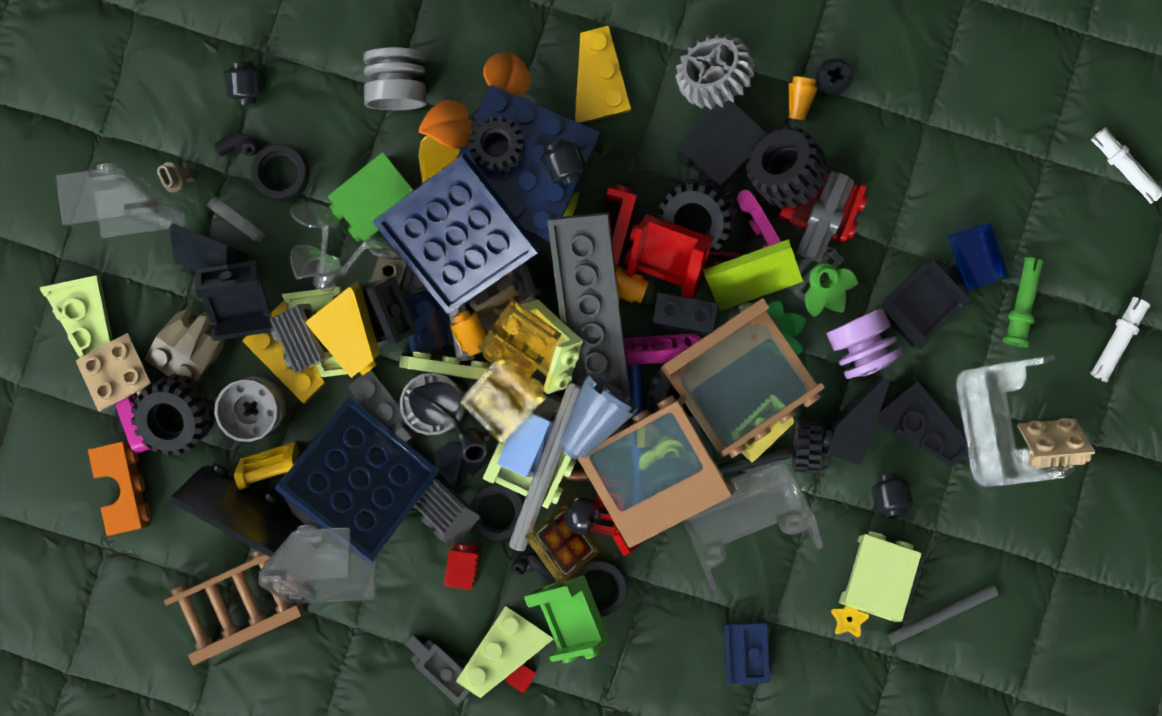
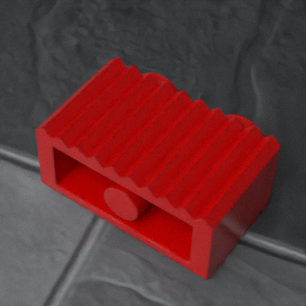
[444,540,482,590]

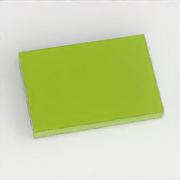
[703,239,803,311]

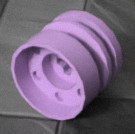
[826,308,904,379]

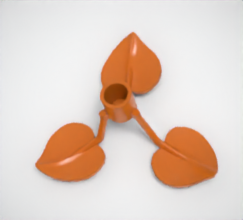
[419,52,530,149]

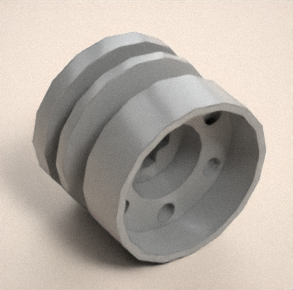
[363,47,426,111]
[400,373,466,435]
[214,376,286,442]

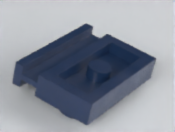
[403,290,454,355]
[723,622,770,685]

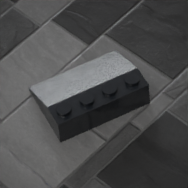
[169,463,307,561]

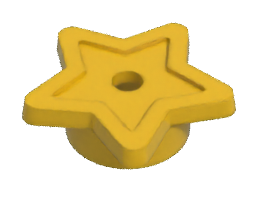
[831,605,869,638]

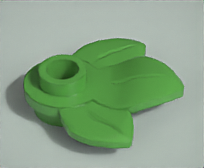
[805,263,858,317]

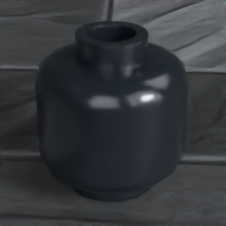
[224,61,264,105]
[540,137,586,185]
[871,474,913,519]

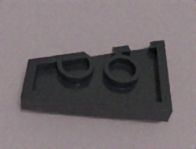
[877,381,974,468]

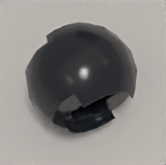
[816,58,853,96]
[564,497,601,535]

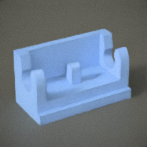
[497,409,554,477]

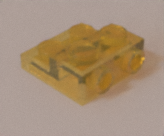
[478,299,562,382]
[460,356,547,444]

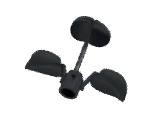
[409,380,547,490]

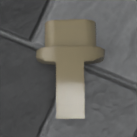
[157,162,196,193]

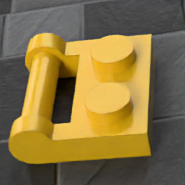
[234,441,300,490]

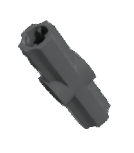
[796,171,854,263]

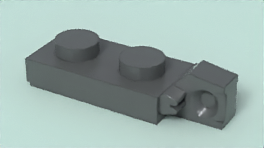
[347,369,413,443]
[405,634,470,706]

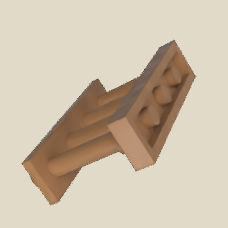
[164,551,306,665]

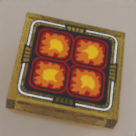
[525,504,599,585]

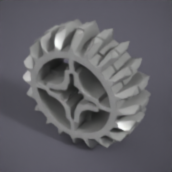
[675,33,755,110]

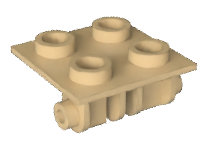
[75,333,152,412]
[1018,418,1095,469]

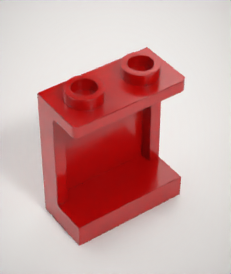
[777,175,868,244]
[605,185,637,269]
[625,215,713,299]

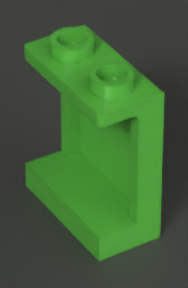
[328,152,413,244]
[524,575,610,663]

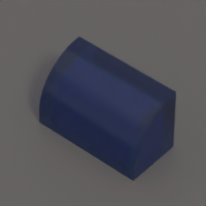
[948,222,1009,291]

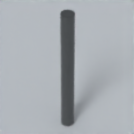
[887,585,999,645]

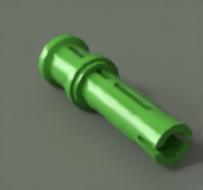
[1002,257,1044,348]

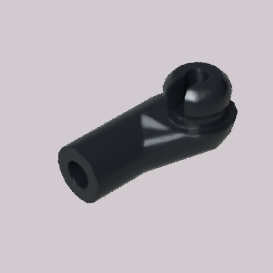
[214,132,259,157]

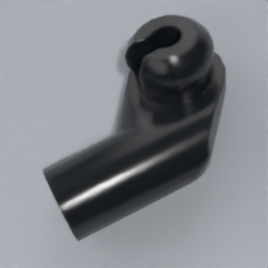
[512,553,557,581]

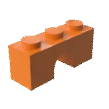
[88,441,151,536]

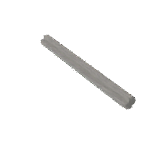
[509,383,582,551]

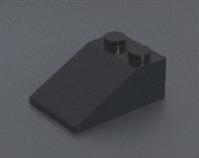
[169,223,249,277]
[821,378,890,465]

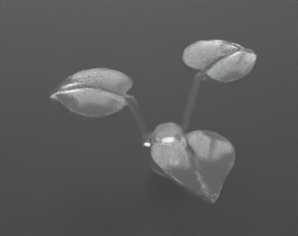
[290,203,404,291]

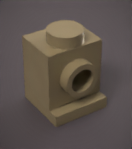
[369,250,408,291]

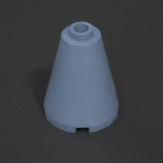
[560,373,638,460]

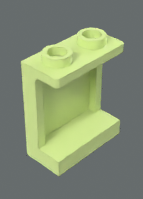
[503,300,583,394]
[482,423,576,509]
[839,531,921,622]

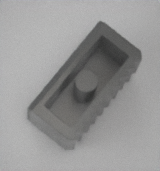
[270,303,333,373]
[415,479,480,544]

